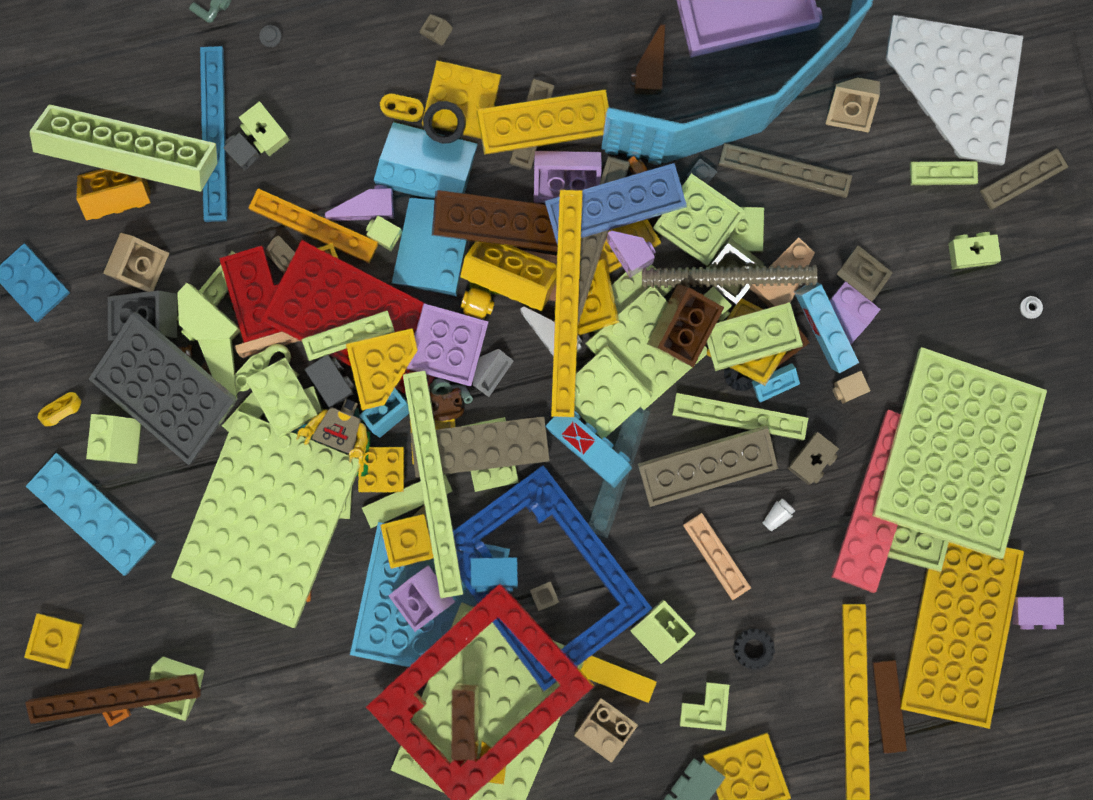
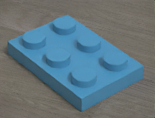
[0,244,70,322]

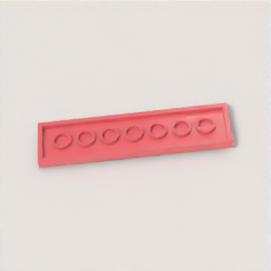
[831,410,901,593]

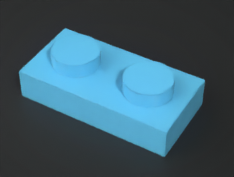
[752,363,800,402]

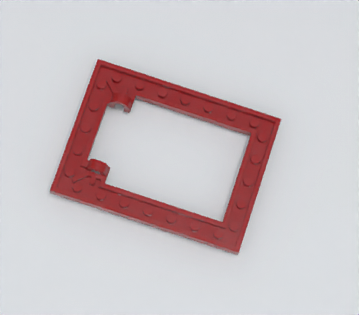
[366,584,594,800]

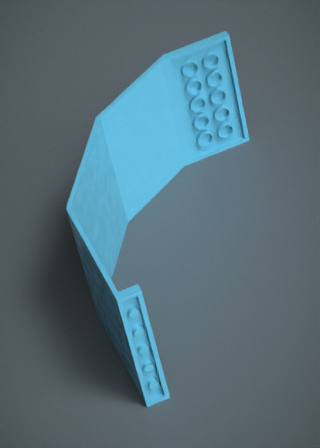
[601,0,872,165]

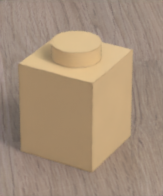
[833,371,870,404]

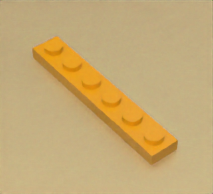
[249,189,379,264]

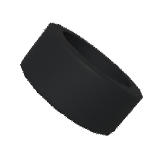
[423,101,466,144]

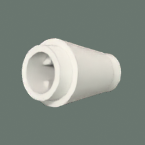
[762,498,795,531]

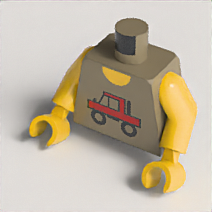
[296,398,368,465]

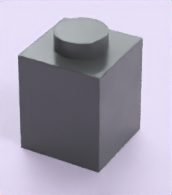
[223,133,261,171]

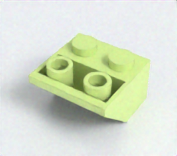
[630,600,695,664]

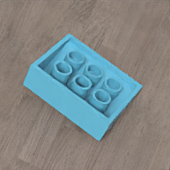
[374,122,478,200]
[392,198,468,297]

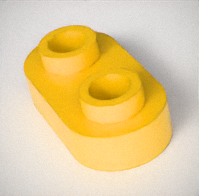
[380,94,424,122]
[38,392,81,426]

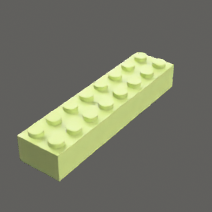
[30,104,217,192]

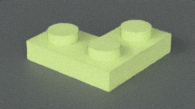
[680,682,729,731]

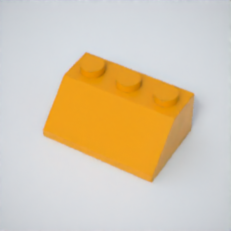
[77,169,150,220]

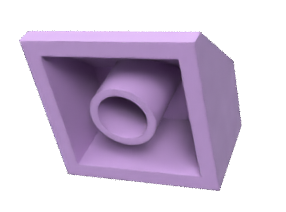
[606,231,656,278]
[829,282,881,345]
[389,565,455,632]

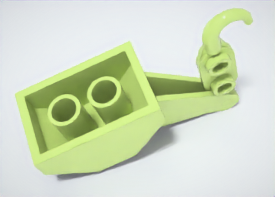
[178,283,291,398]

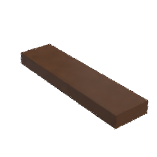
[872,660,907,754]

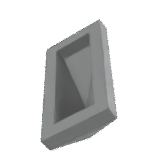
[473,349,514,397]

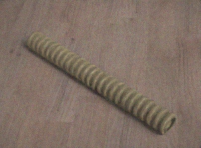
[642,265,817,288]

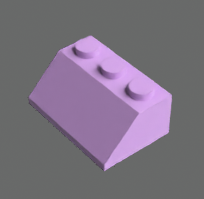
[534,151,601,203]

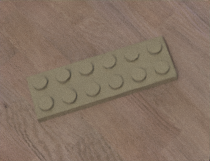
[410,417,550,478]
[638,426,778,507]

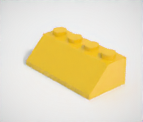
[460,242,557,311]

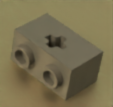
[788,432,839,485]

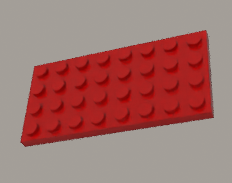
[261,240,434,394]

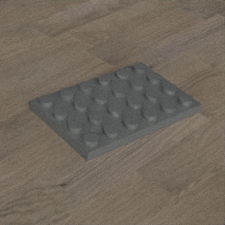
[89,312,238,465]

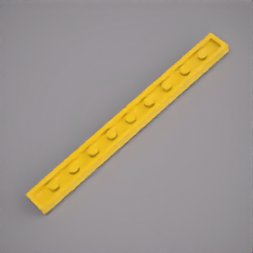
[551,190,583,417]
[842,604,870,800]

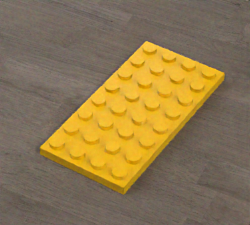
[900,542,1024,729]

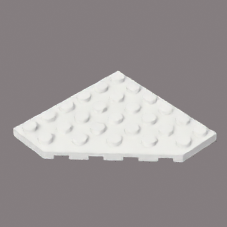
[886,15,1023,165]

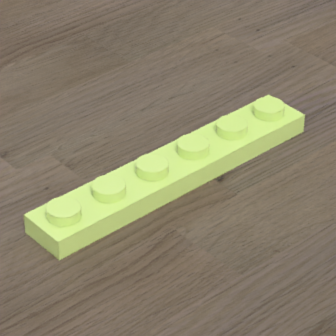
[672,393,808,440]

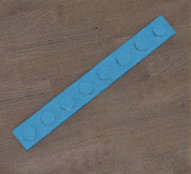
[200,46,227,222]

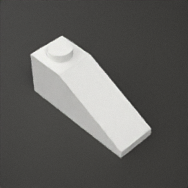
[520,307,582,357]

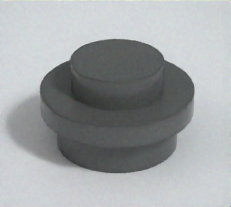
[259,25,282,47]

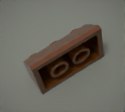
[647,284,724,368]

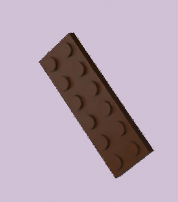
[431,190,558,252]

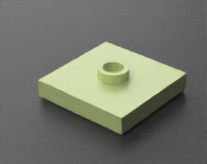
[722,207,764,253]

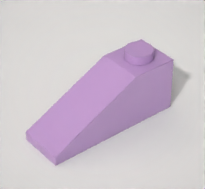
[325,185,394,221]

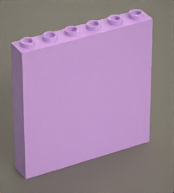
[676,0,822,57]

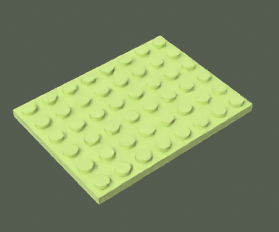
[872,347,1047,559]
[172,411,360,628]
[391,602,584,800]

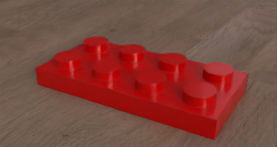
[219,246,282,343]

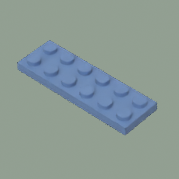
[545,163,687,245]

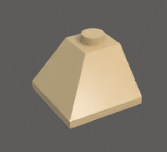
[826,78,880,133]

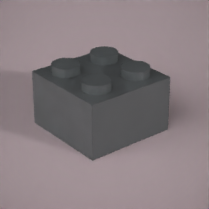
[305,355,357,409]

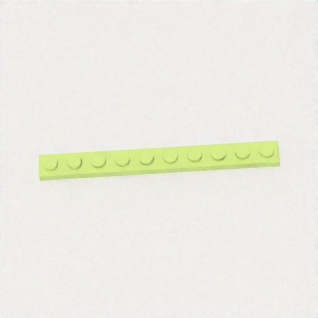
[403,371,463,598]

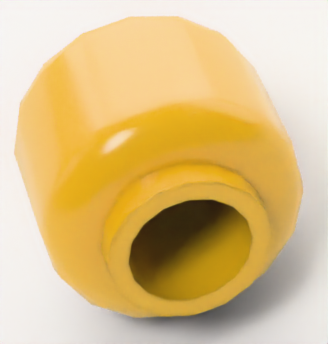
[460,288,495,320]

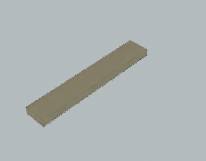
[719,143,852,198]

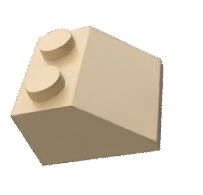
[103,233,169,292]

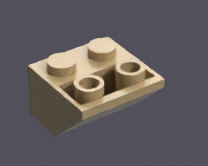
[574,698,638,763]

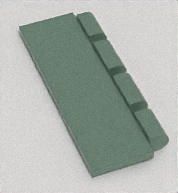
[664,759,725,800]

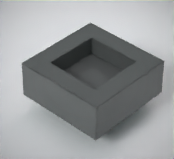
[686,159,717,185]

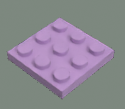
[406,304,488,386]

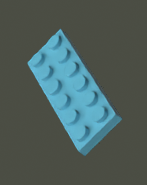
[26,453,156,576]

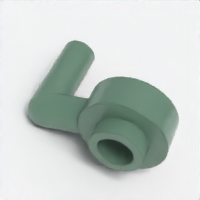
[189,0,231,23]
[429,378,473,404]

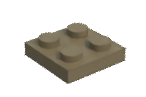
[837,246,892,302]

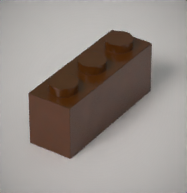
[451,684,478,760]

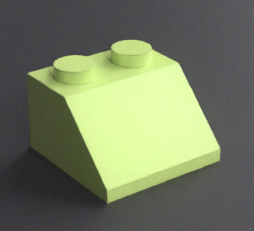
[86,414,141,464]
[143,657,204,721]

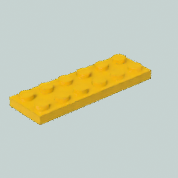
[476,90,609,155]

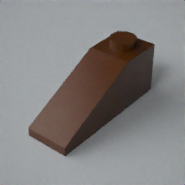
[631,25,665,95]

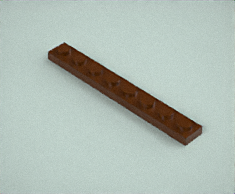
[25,673,201,724]

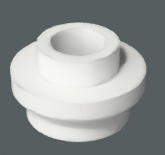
[1020,296,1043,319]

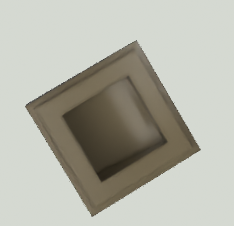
[419,14,453,45]

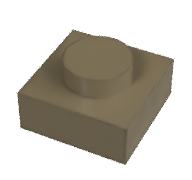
[530,581,559,611]

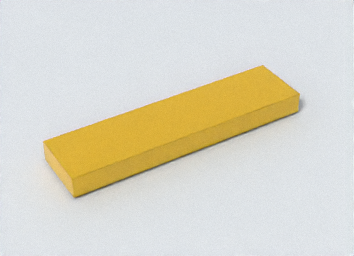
[581,656,657,703]

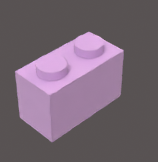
[1012,597,1064,629]

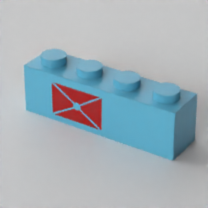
[794,283,859,373]
[546,411,632,488]

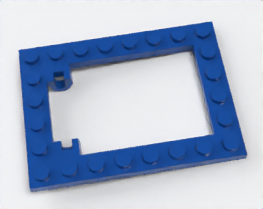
[453,466,652,692]

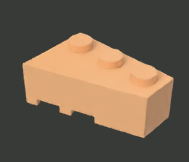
[749,238,815,308]

